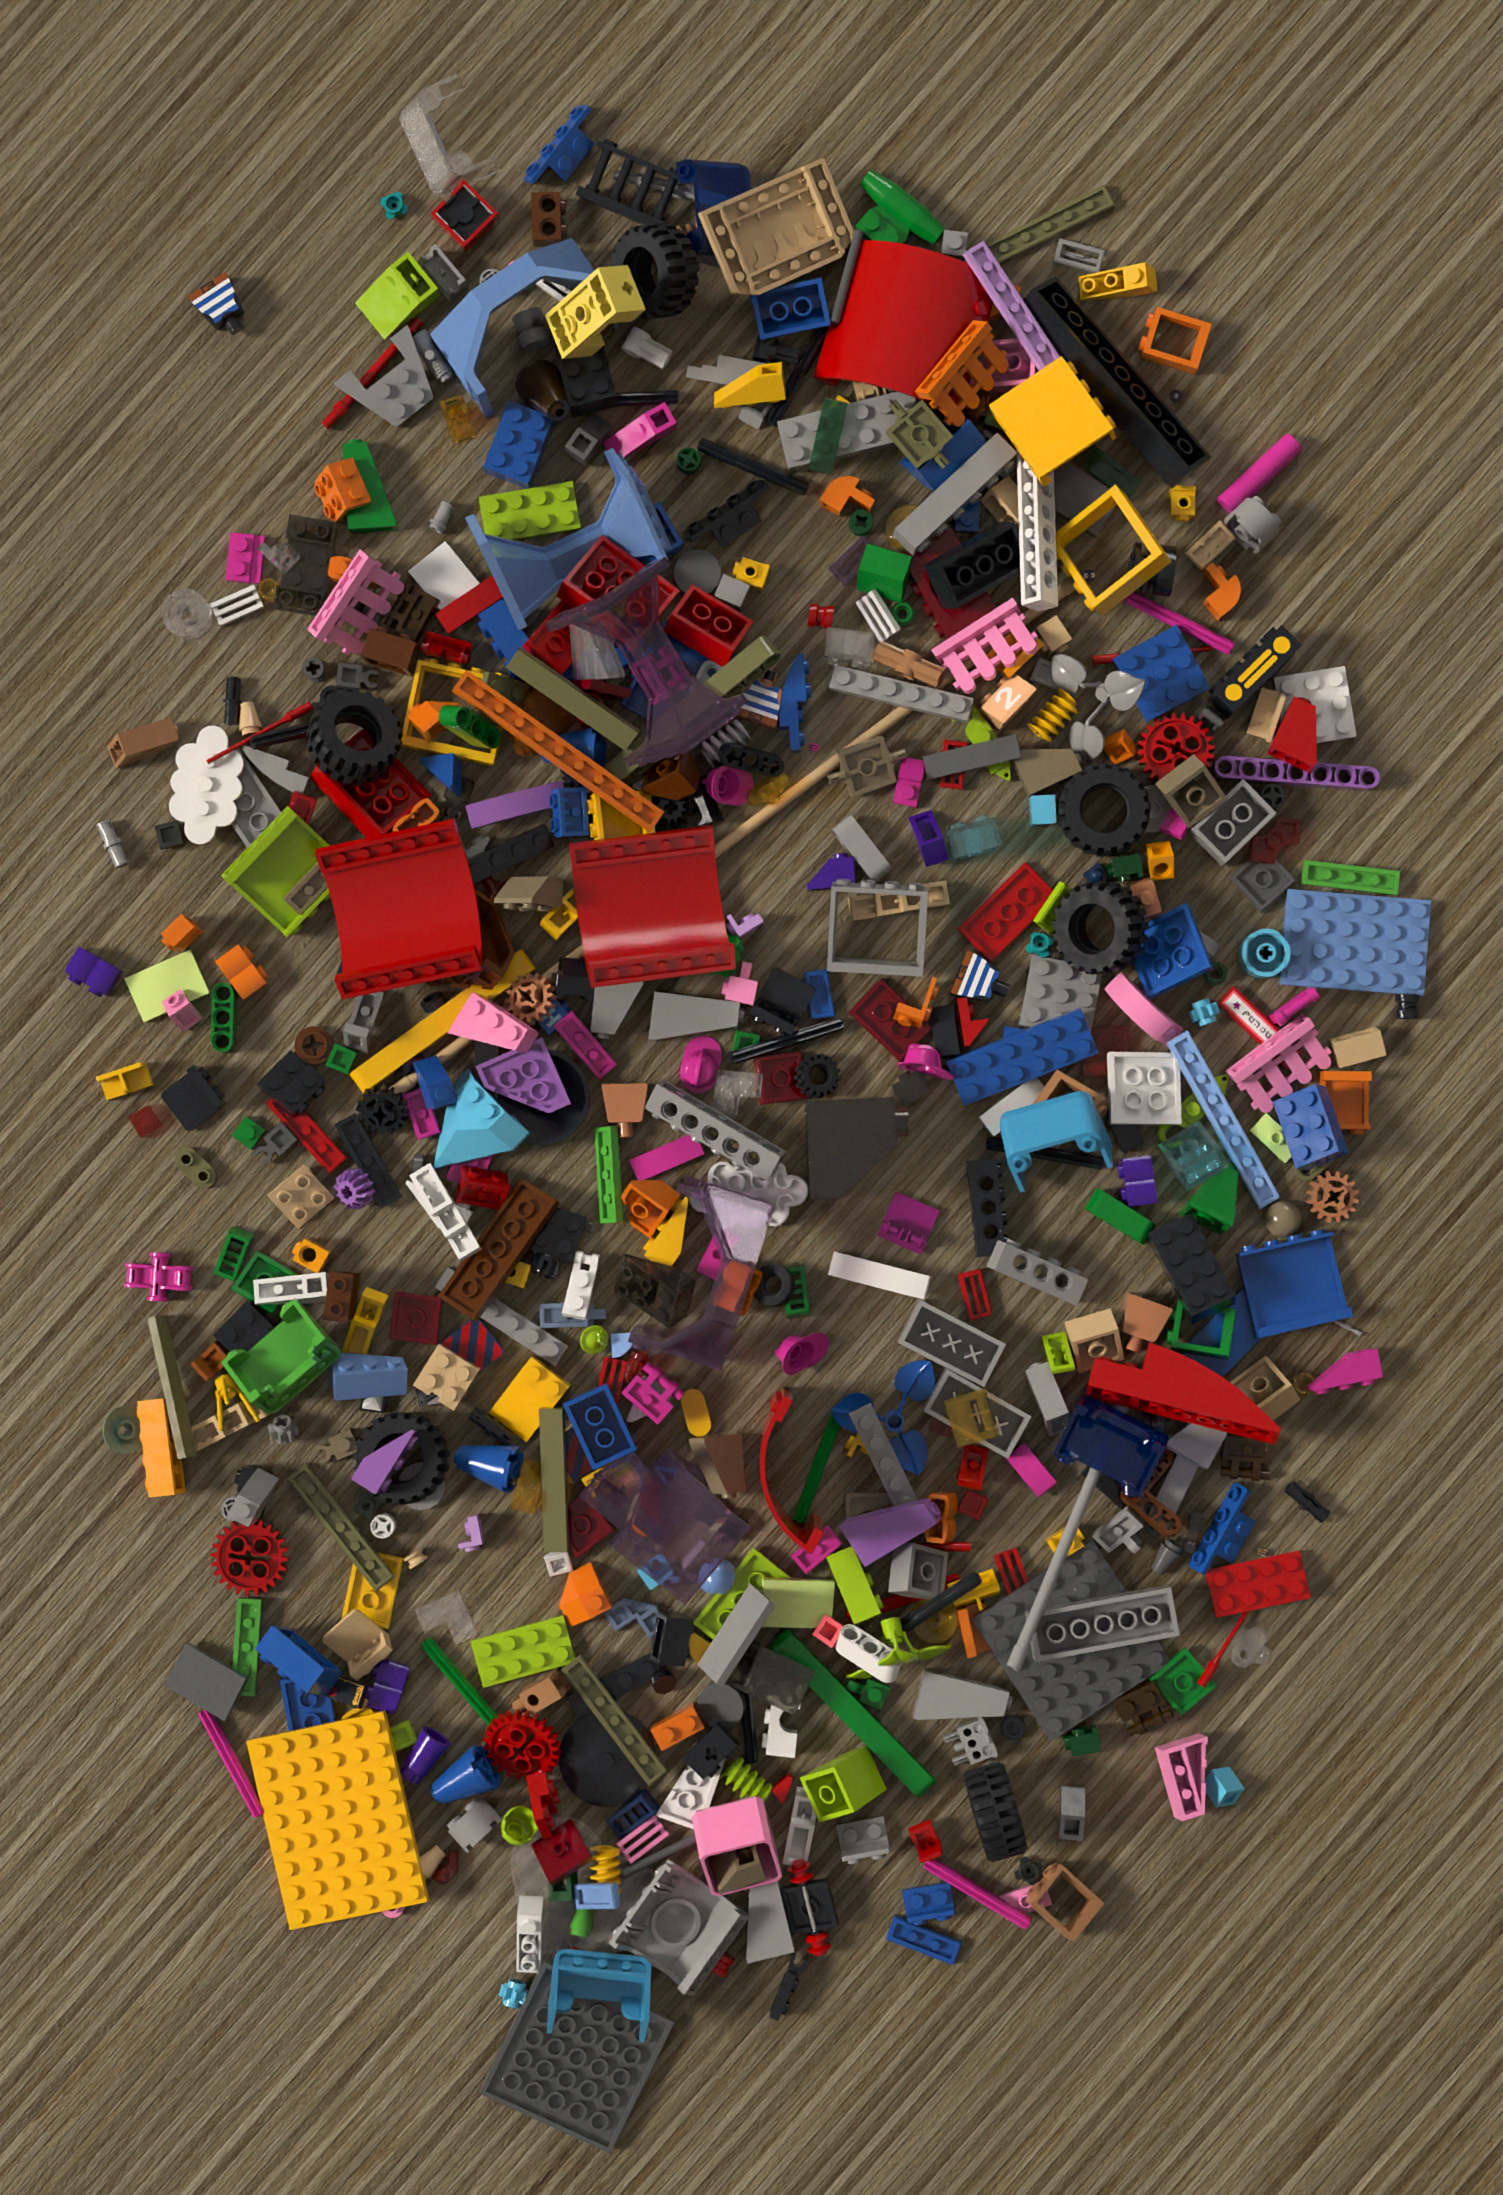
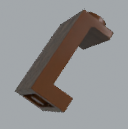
[323,1270,361,1323]

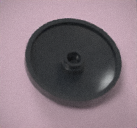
[494,1049,590,1145]
[559,1711,655,1807]

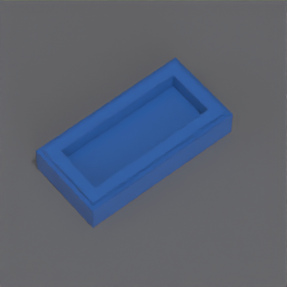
[804,969,835,1020]

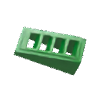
[213,1226,254,1282]
[785,1266,811,1319]

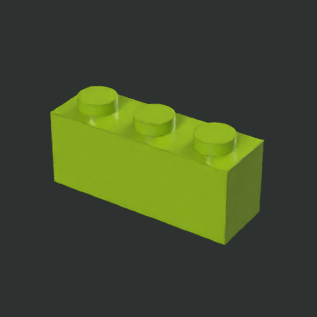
[826,1546,884,1626]

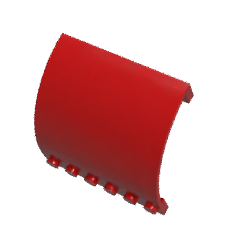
[813,240,993,408]
[314,818,483,1000]
[569,825,736,988]
[760,1387,824,1554]

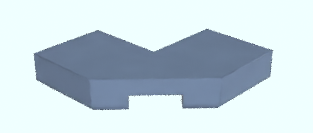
[603,1598,660,1639]

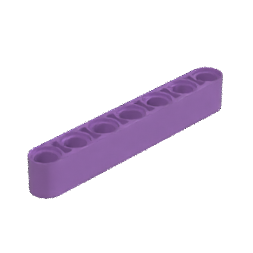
[1212,756,1380,791]

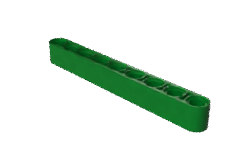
[770,1628,937,1799]

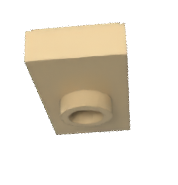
[1184,521,1236,571]

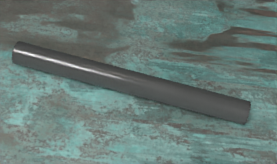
[830,230,864,325]
[621,1834,697,1879]

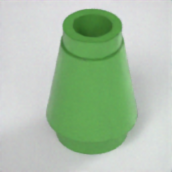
[570,1909,593,1937]

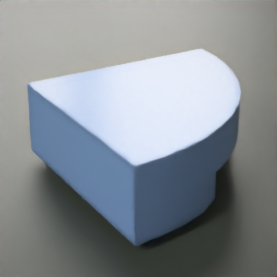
[611,1332,635,1358]

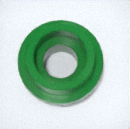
[891,602,914,626]

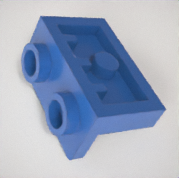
[549,787,589,838]
[902,1881,956,1925]

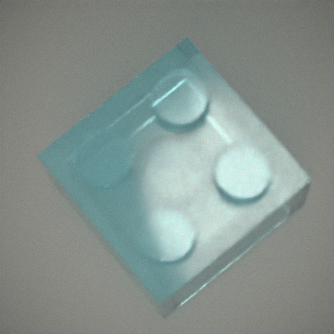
[945,815,1002,863]
[1158,1120,1229,1191]

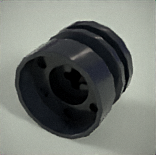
[1127,542,1177,597]

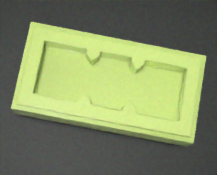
[1249,1113,1291,1163]

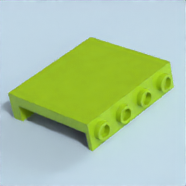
[221,806,330,937]

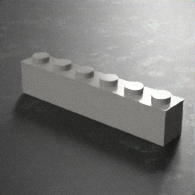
[893,433,1017,556]

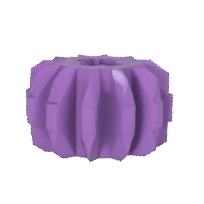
[333,1168,376,1210]

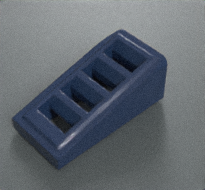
[606,1789,660,1840]

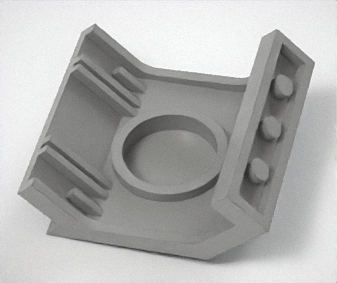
[609,1859,750,1996]

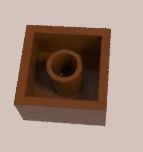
[361,627,420,677]

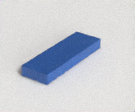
[886,1915,962,1965]

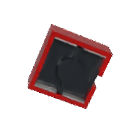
[430,180,499,252]

